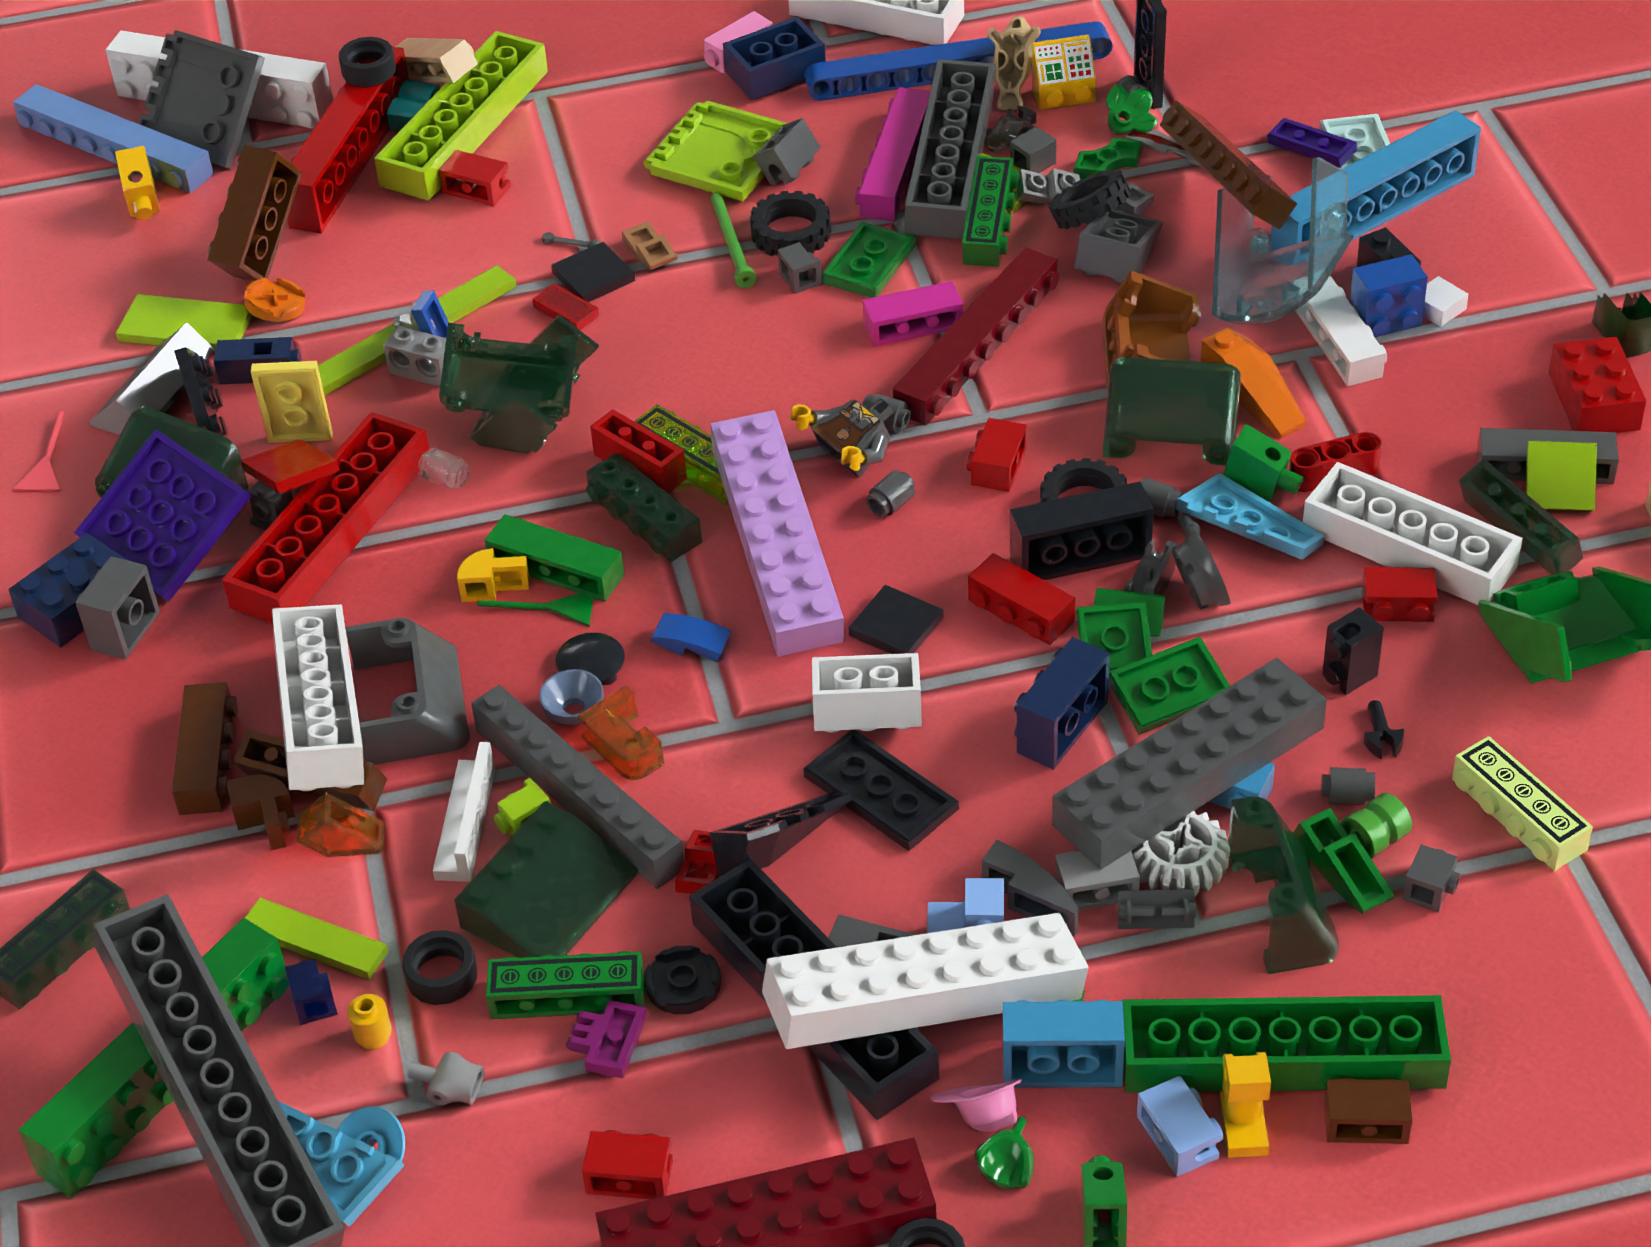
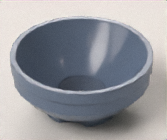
[539,669,604,725]

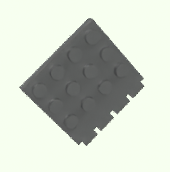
[139,30,265,169]

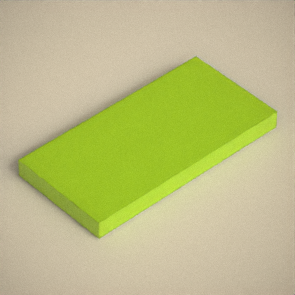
[116,294,253,352]

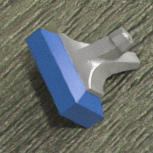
[393,290,457,343]

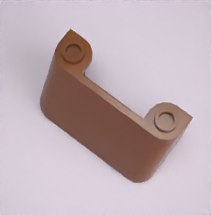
[1102,270,1208,396]

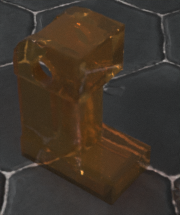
[578,685,664,780]

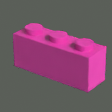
[863,281,963,347]

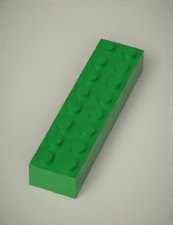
[18,918,291,1198]
[1122,995,1451,1093]

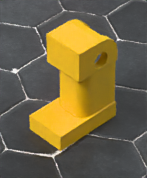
[1219,1052,1271,1158]

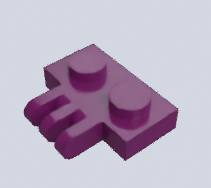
[566,1000,647,1079]

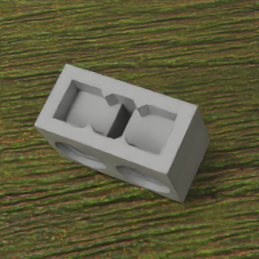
[383,326,459,388]

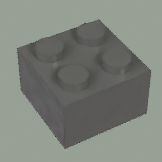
[75,556,160,659]

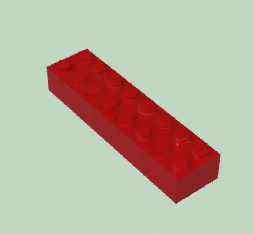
[287,46,409,233]
[222,412,431,624]

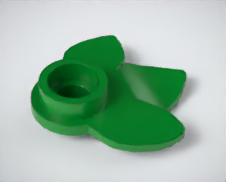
[1106,85,1158,135]

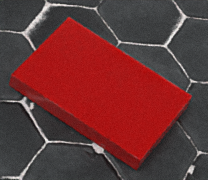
[240,439,340,494]

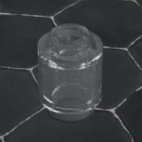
[419,448,470,488]

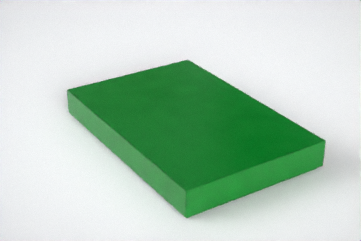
[822,222,916,298]
[1109,637,1230,735]

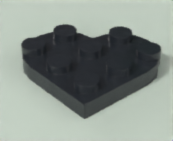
[174,347,228,445]

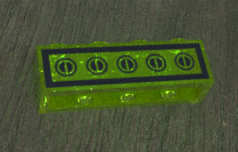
[634,404,729,504]

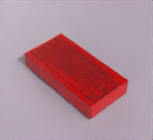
[533,284,599,332]

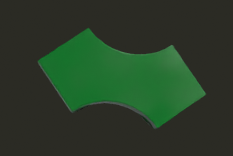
[1073,137,1143,179]

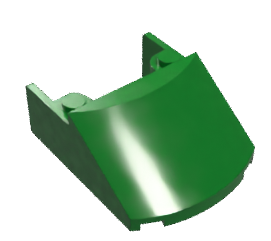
[1478,567,1651,684]

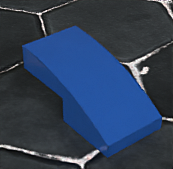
[650,613,731,663]

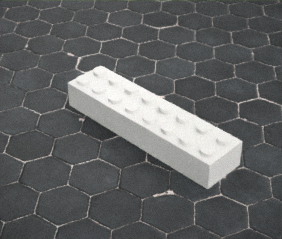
[105,30,333,129]
[272,604,364,791]
[762,913,1089,1049]

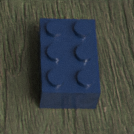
[723,16,826,100]
[8,533,127,648]
[1014,637,1110,770]

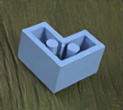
[927,878,1004,933]

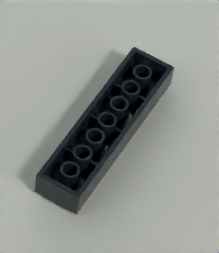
[689,858,939,1120]

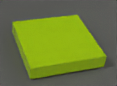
[1525,441,1597,511]

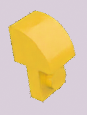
[457,548,530,602]

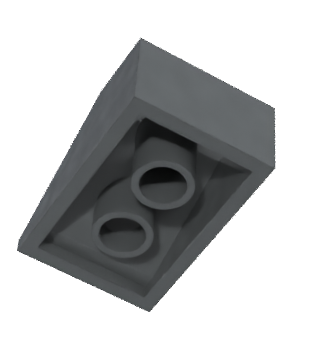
[1074,210,1163,283]

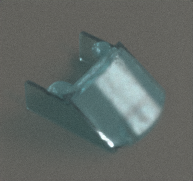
[1212,157,1354,325]

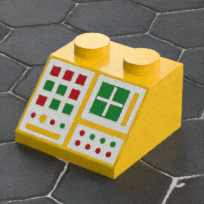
[1032,34,1096,110]

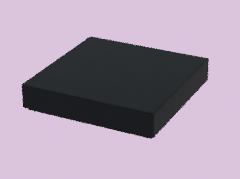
[551,242,635,302]
[848,585,944,654]

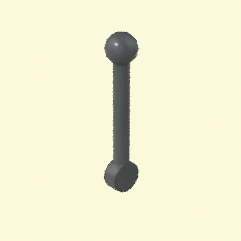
[542,232,600,248]

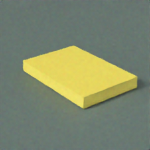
[251,361,333,443]

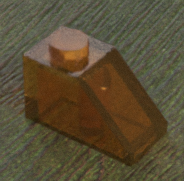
[297,792,385,857]

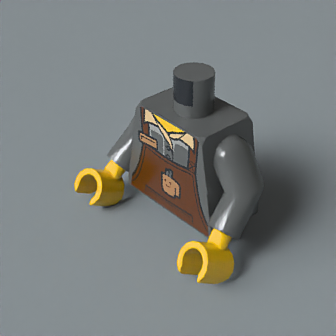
[790,399,894,478]

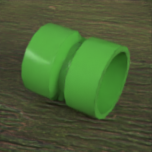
[1341,793,1413,859]

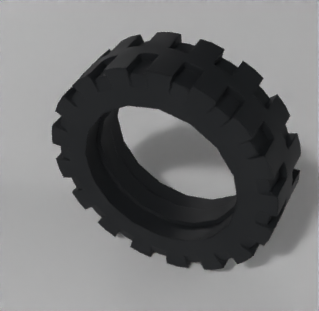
[1048,169,1131,229]
[750,191,831,256]
[1040,458,1127,503]

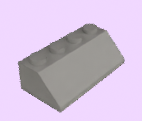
[89,323,214,438]

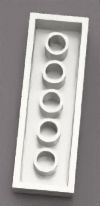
[788,0,964,46]
[1303,462,1522,606]

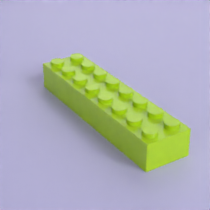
[374,31,548,201]

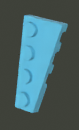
[1175,473,1325,560]
[277,1100,405,1227]

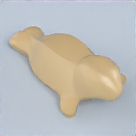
[988,16,1041,111]

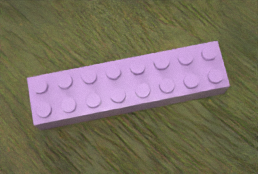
[710,410,844,657]

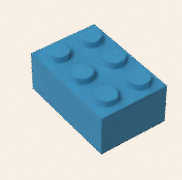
[1003,1000,1125,1088]

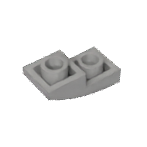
[1017,168,1080,204]

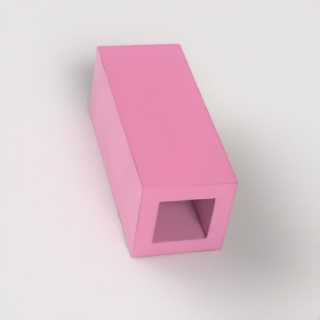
[704,11,773,74]

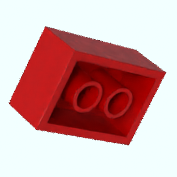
[1549,337,1646,433]

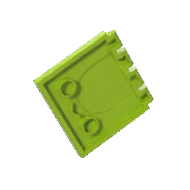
[643,100,787,201]

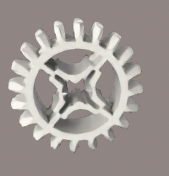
[1131,811,1230,897]

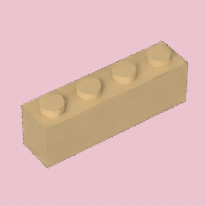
[395,38,478,83]

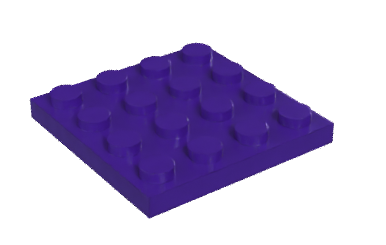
[74,429,252,602]

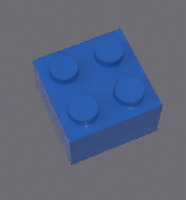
[1350,254,1428,337]

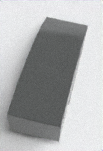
[982,840,1079,937]

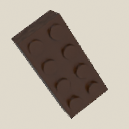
[207,145,302,282]

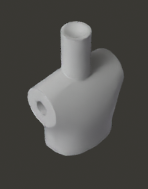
[407,1052,485,1105]

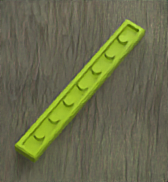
[318,265,517,395]

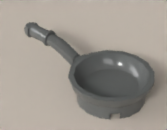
[1172,512,1230,610]

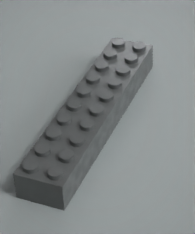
[94,894,345,1247]

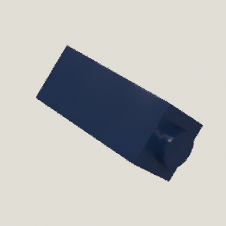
[214,337,301,384]

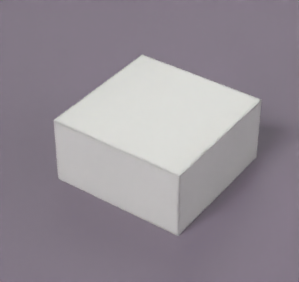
[1423,276,1469,327]

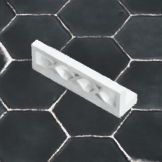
[433,742,495,882]

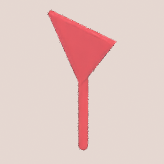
[13,411,64,492]

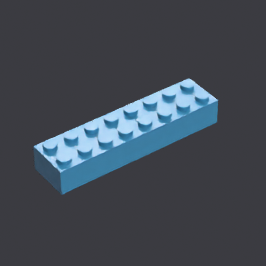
[1270,110,1481,271]

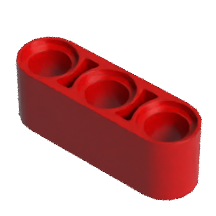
[1289,432,1382,492]

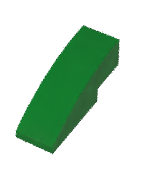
[1292,808,1395,914]

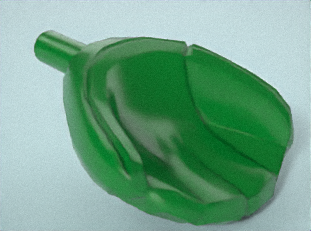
[975,1116,1034,1189]

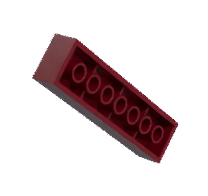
[595,1137,937,1247]

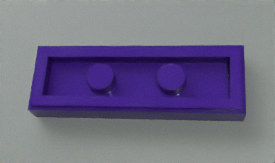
[1267,118,1358,168]

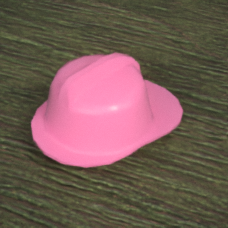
[930,1078,1022,1132]

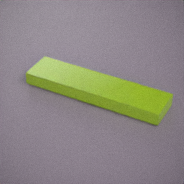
[245,898,389,980]

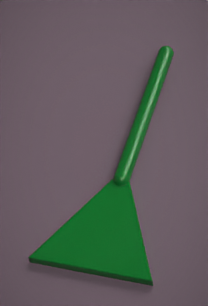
[477,592,593,627]

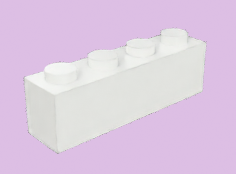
[1294,276,1387,387]

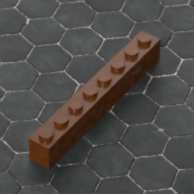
[1160,100,1297,230]

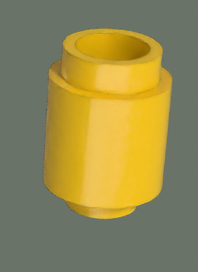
[347,994,392,1050]

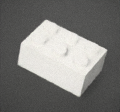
[812,653,922,733]

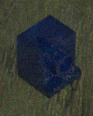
[285,959,338,1025]

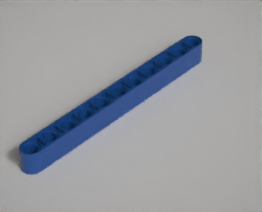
[804,21,1113,101]

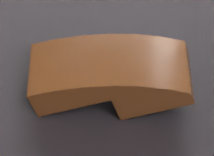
[622,221,677,270]

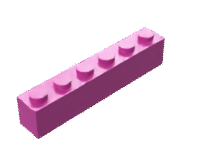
[855,87,931,221]

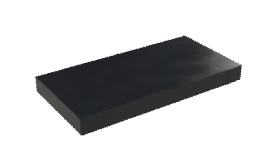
[1133,0,1167,109]
[803,730,959,851]

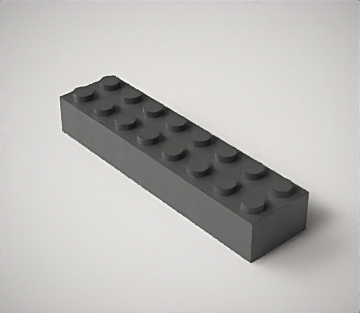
[905,59,995,239]
[1052,658,1327,870]

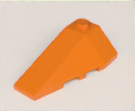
[1200,328,1306,439]

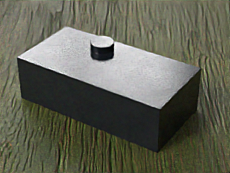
[1010,481,1154,580]

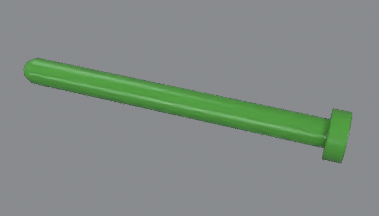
[710,192,757,288]

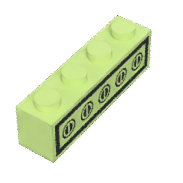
[1452,736,1593,871]

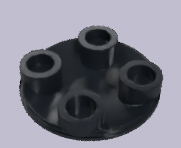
[555,633,625,685]

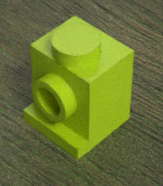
[493,778,554,844]

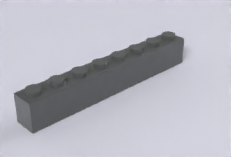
[471,685,684,889]

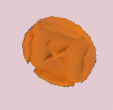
[244,278,306,322]

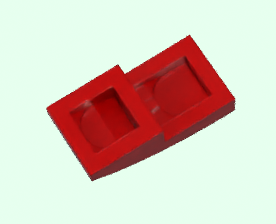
[675,830,720,894]

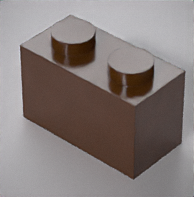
[1324,1077,1412,1144]

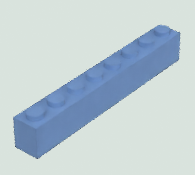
[13,84,214,193]

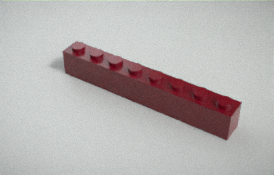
[893,247,1060,425]

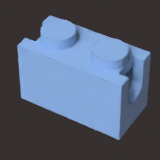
[1137,1076,1223,1177]

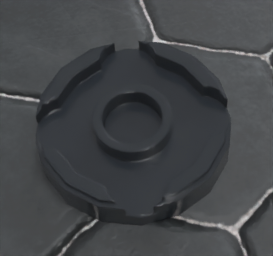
[644,946,721,1014]

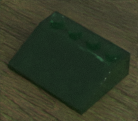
[454,801,638,958]

